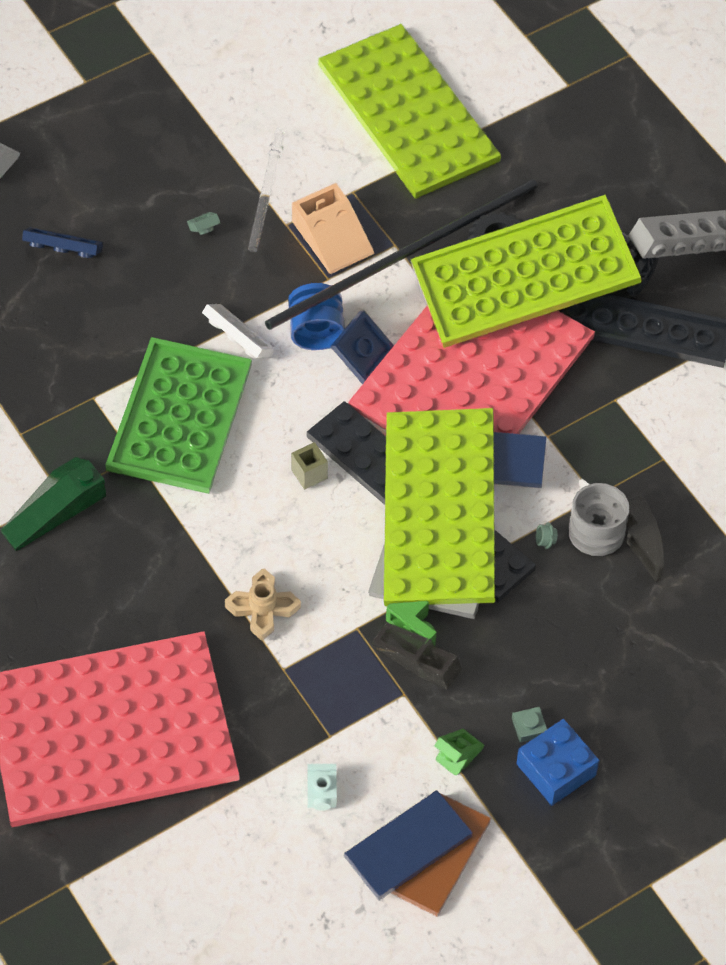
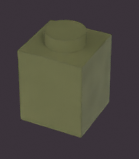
[291,442,328,490]

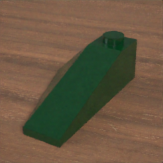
[1,457,106,551]

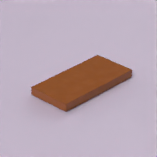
[391,793,491,917]

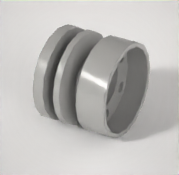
[569,483,629,556]

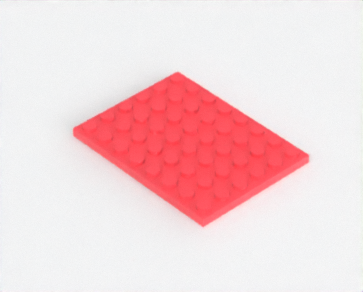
[348,306,595,434]
[0,632,239,827]

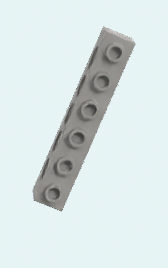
[628,210,726,258]

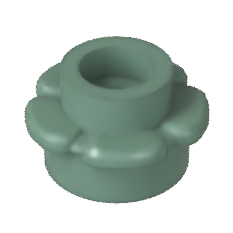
[536,522,558,549]

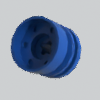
[288,283,345,350]

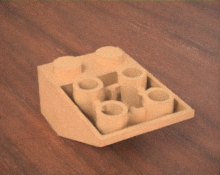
[292,183,374,274]

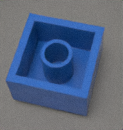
[516,719,600,806]

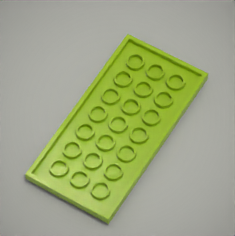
[318,23,501,199]
[411,195,641,348]
[384,408,495,606]

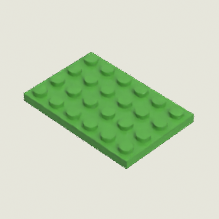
[106,337,252,494]

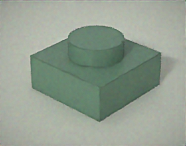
[187,212,220,234]
[512,707,547,743]

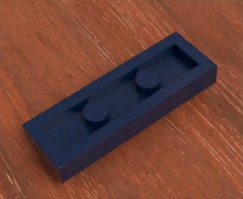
[22,227,103,258]

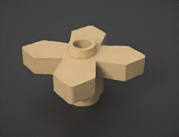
[225,568,301,640]

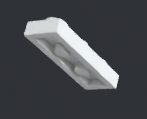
[202,304,275,359]

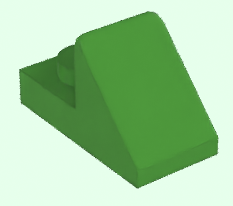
[386,601,436,652]
[434,729,485,776]

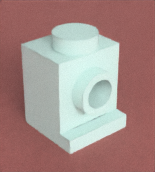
[307,764,337,811]

